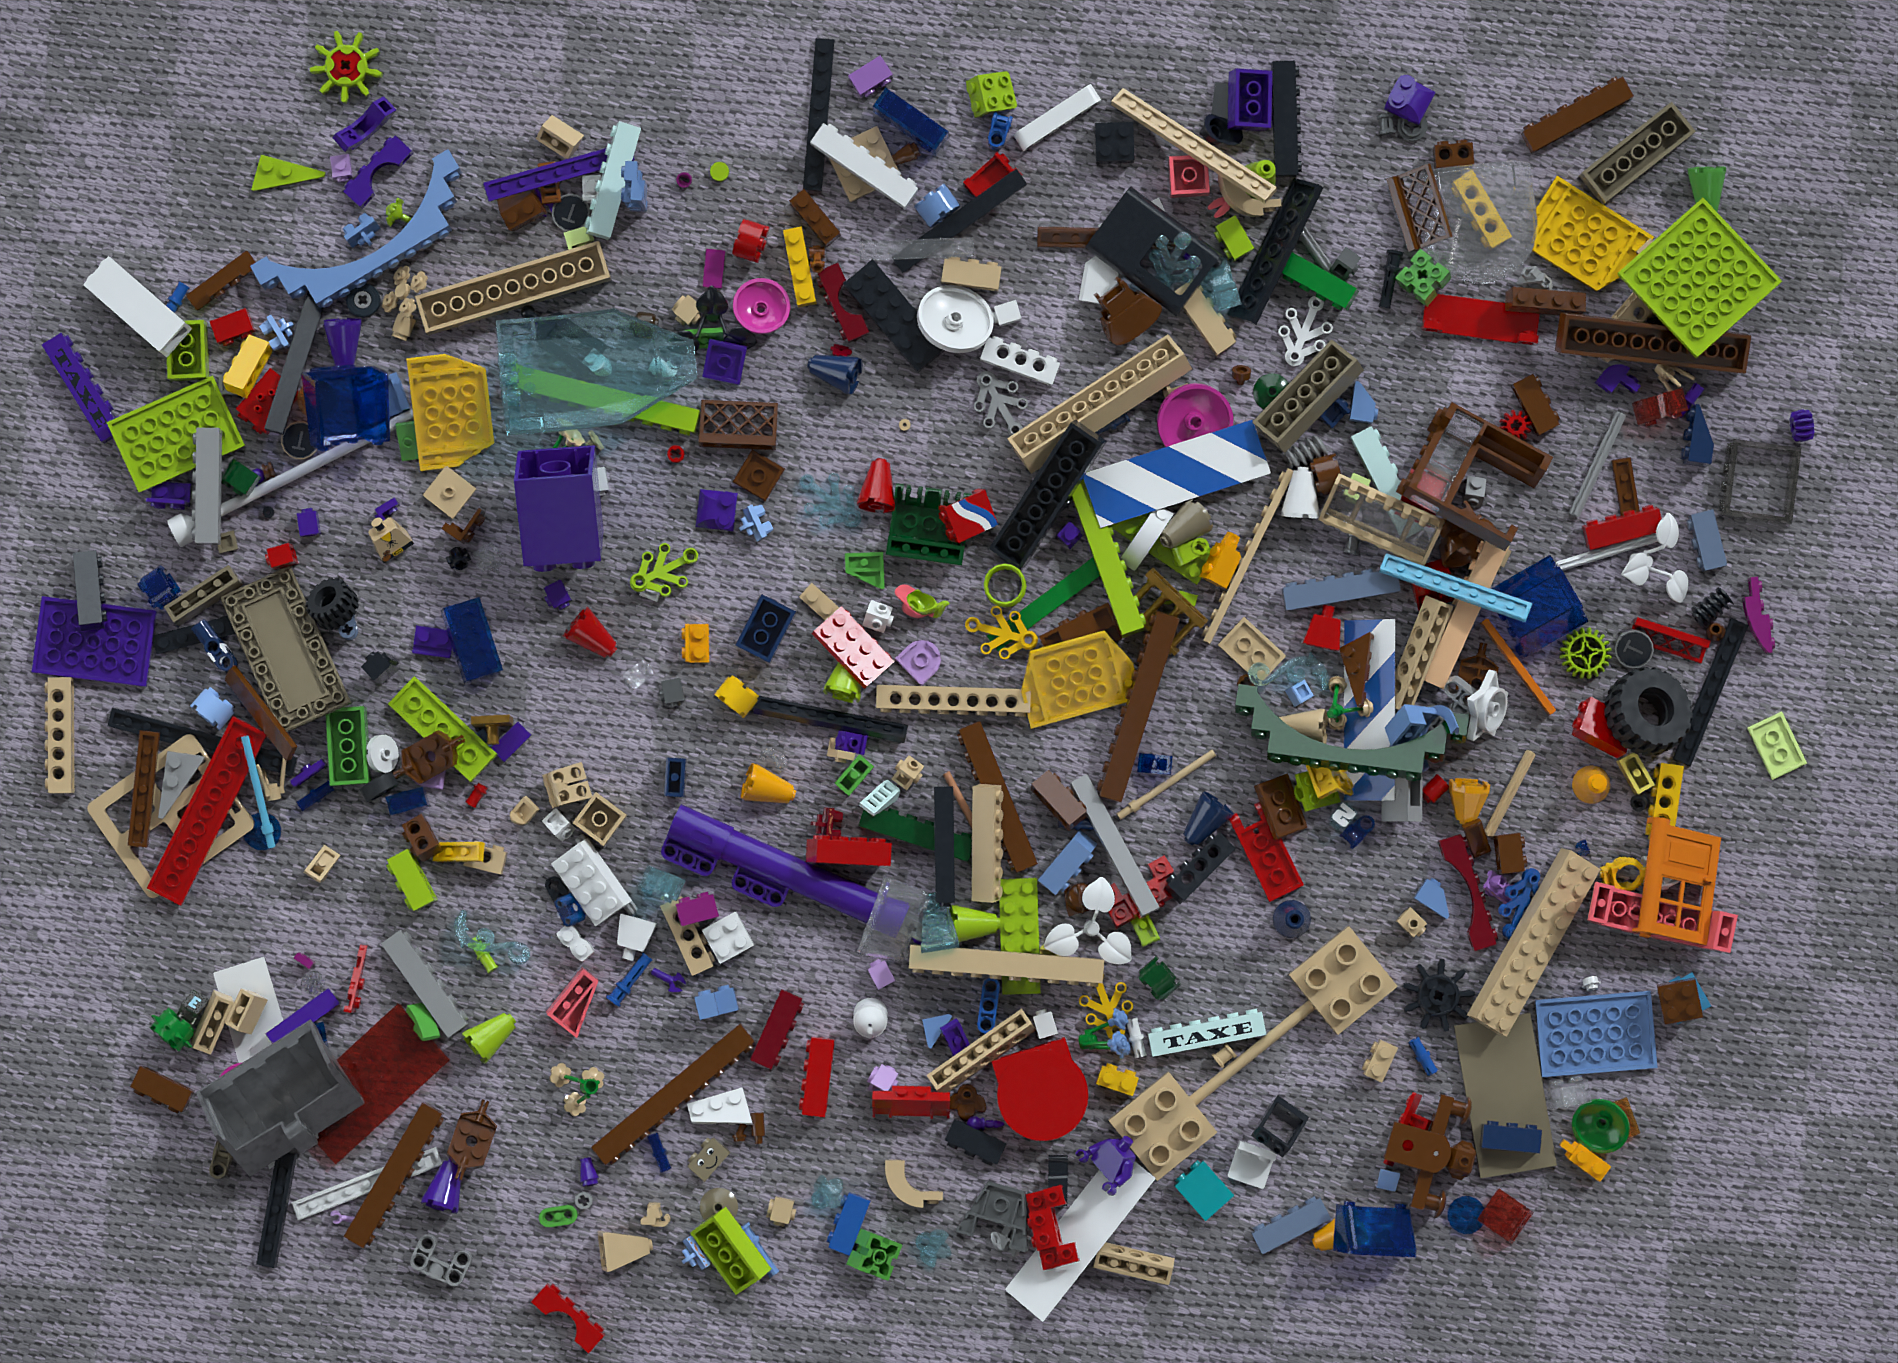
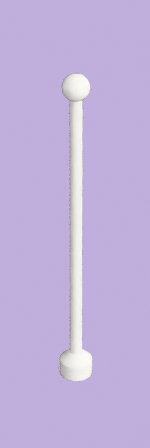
[167,409,414,547]

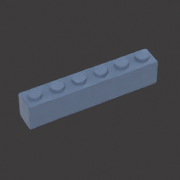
[1282,569,1400,611]

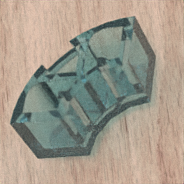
[1204,257,1241,311]
[638,865,686,903]

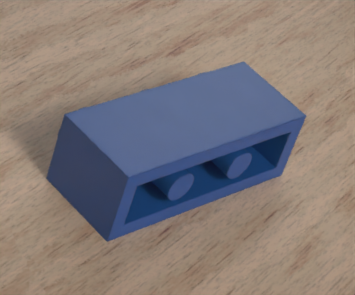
[826,1192,871,1256]

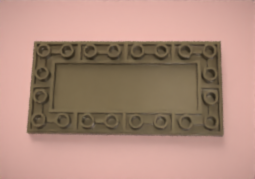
[220,566,352,733]
[1454,1013,1557,1178]

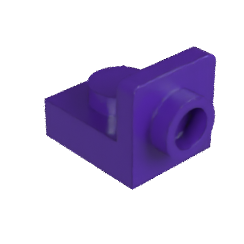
[374,497,400,521]

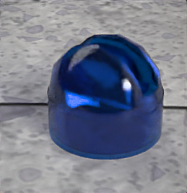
[1575,839,1591,856]

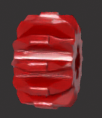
[1499,410,1532,439]

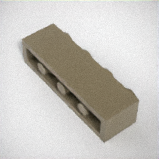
[164,565,243,626]

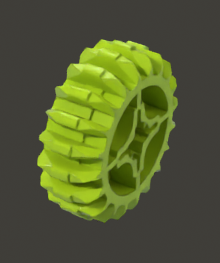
[1559,627,1612,679]

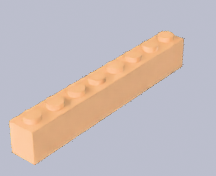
[1424,541,1508,689]

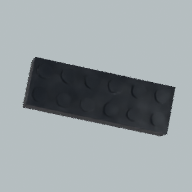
[843,259,945,374]

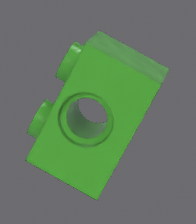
[834,754,874,796]

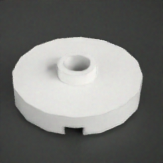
[366,735,399,773]

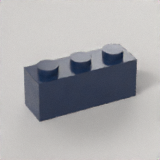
[1480,1120,1542,1153]

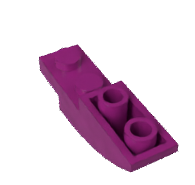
[1742,577,1775,654]

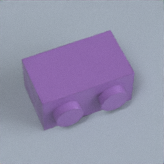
[848,55,893,98]

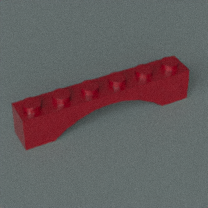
[1438,834,1498,951]

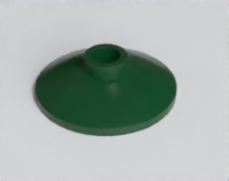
[1253,373,1289,409]

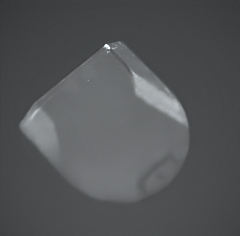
[1416,160,1538,284]

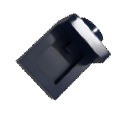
[1319,398,1351,428]

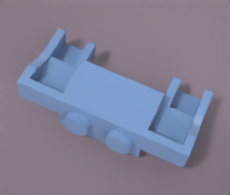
[621,161,648,212]

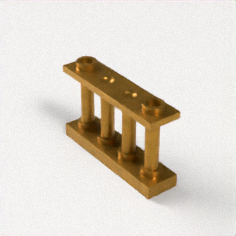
[1134,568,1209,656]

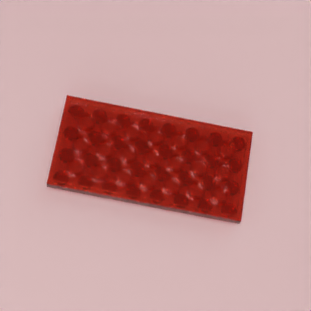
[317,1003,451,1164]

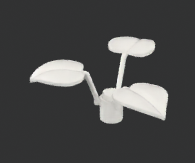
[1621,513,1688,603]
[1044,877,1132,964]

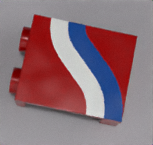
[938,488,998,543]

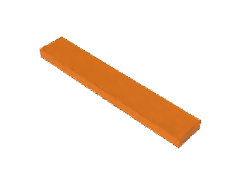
[1480,618,1556,716]

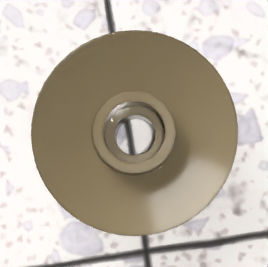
[700,1188,738,1220]

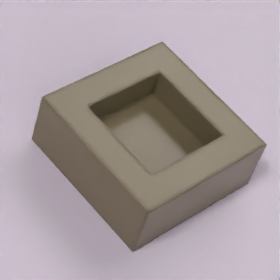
[217,530,239,554]

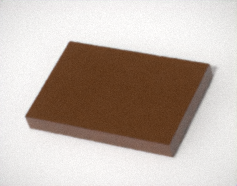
[1254,773,1308,840]

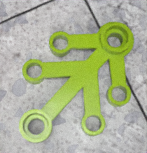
[630,543,698,597]

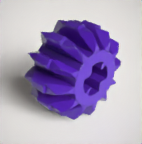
[1789,409,1815,442]

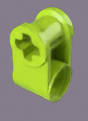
[1171,538,1209,567]

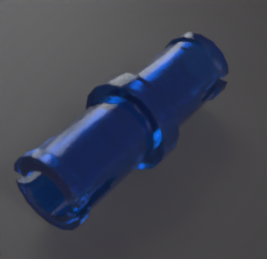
[296,780,335,812]
[647,1132,672,1173]

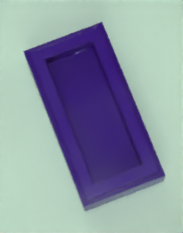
[491,722,532,762]

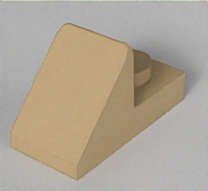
[304,845,340,883]

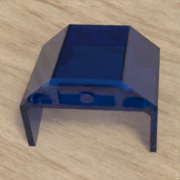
[301,364,390,451]
[1491,555,1589,658]

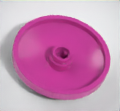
[1157,383,1233,447]

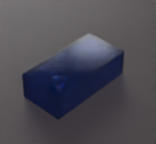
[873,88,949,156]

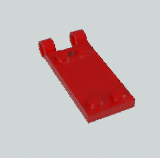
[1229,802,1304,902]

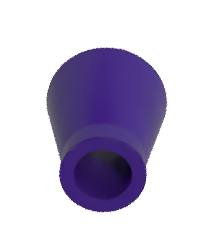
[580,1157,599,1187]

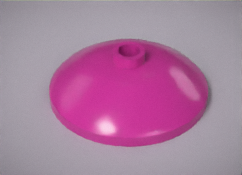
[733,278,790,334]

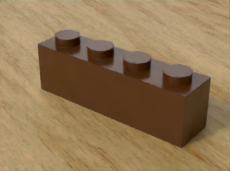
[1505,287,1586,315]

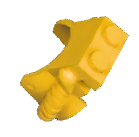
[1599,857,1646,892]

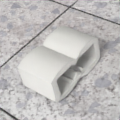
[557,925,595,961]

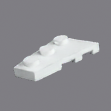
[687,1088,753,1125]

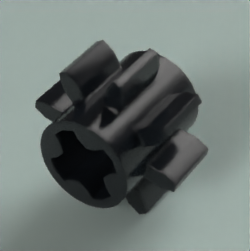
[446,547,471,570]

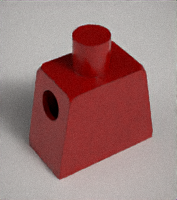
[1302,605,1341,651]

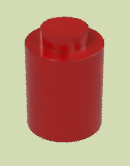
[1422,774,1449,804]

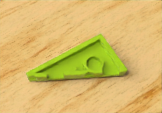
[251,155,326,191]

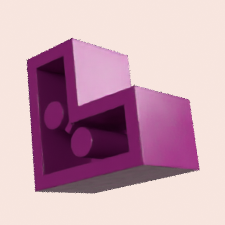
[675,892,719,927]

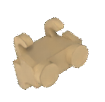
[641,1202,670,1227]

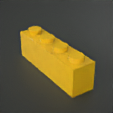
[783,226,817,308]

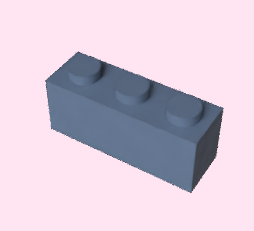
[1686,509,1727,572]

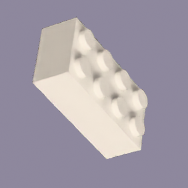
[551,838,632,926]

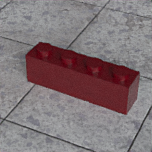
[750,989,805,1069]

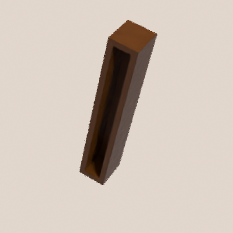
[1521,76,1634,154]

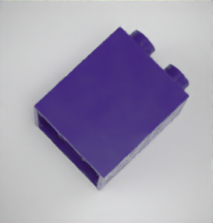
[514,445,604,572]

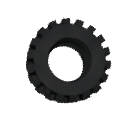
[305,577,359,630]

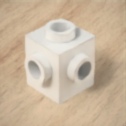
[862,600,894,633]

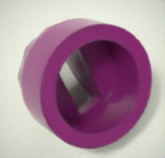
[676,172,692,188]

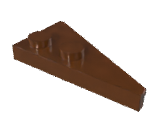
[1339,632,1374,708]

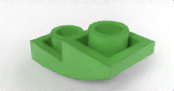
[406,1003,440,1041]

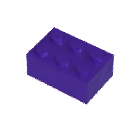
[1228,68,1272,132]

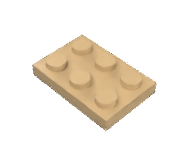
[1218,617,1286,684]

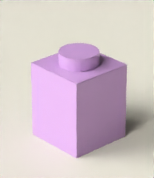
[868,958,896,990]

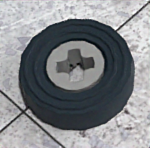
[346,284,381,318]

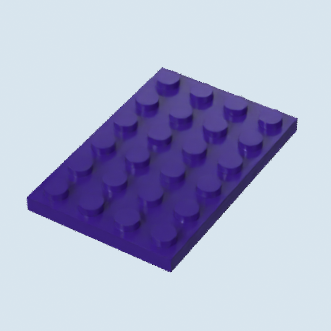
[32,596,157,687]

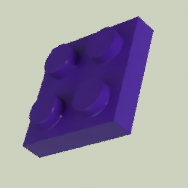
[702,339,747,385]

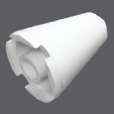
[1281,467,1320,518]

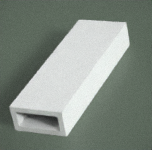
[83,256,192,357]

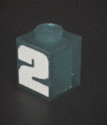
[1328,800,1358,831]

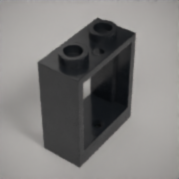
[1251,1095,1309,1158]

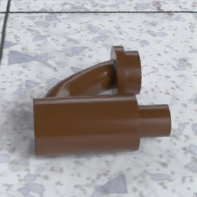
[732,1112,765,1144]

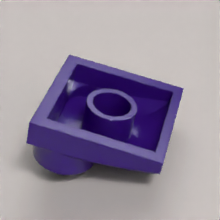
[1384,75,1436,125]
[695,489,738,532]

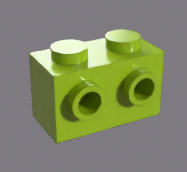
[1213,215,1254,262]

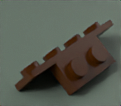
[186,251,256,311]

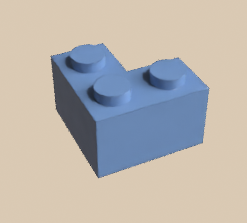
[694,985,739,1020]

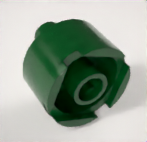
[1138,956,1181,1000]

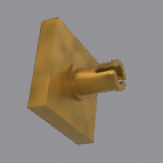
[471,714,513,745]

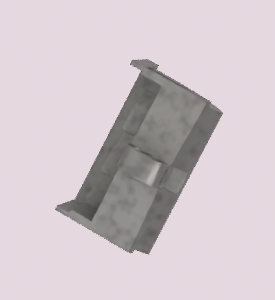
[196,1019,365,1176]

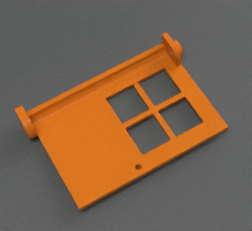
[1632,817,1721,946]

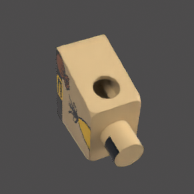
[368,517,414,563]

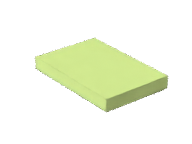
[1747,711,1807,780]

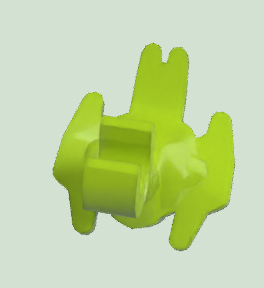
[386,198,412,227]

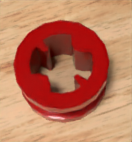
[667,445,685,463]

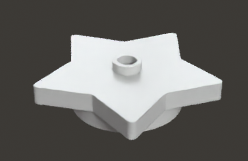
[1467,670,1508,741]

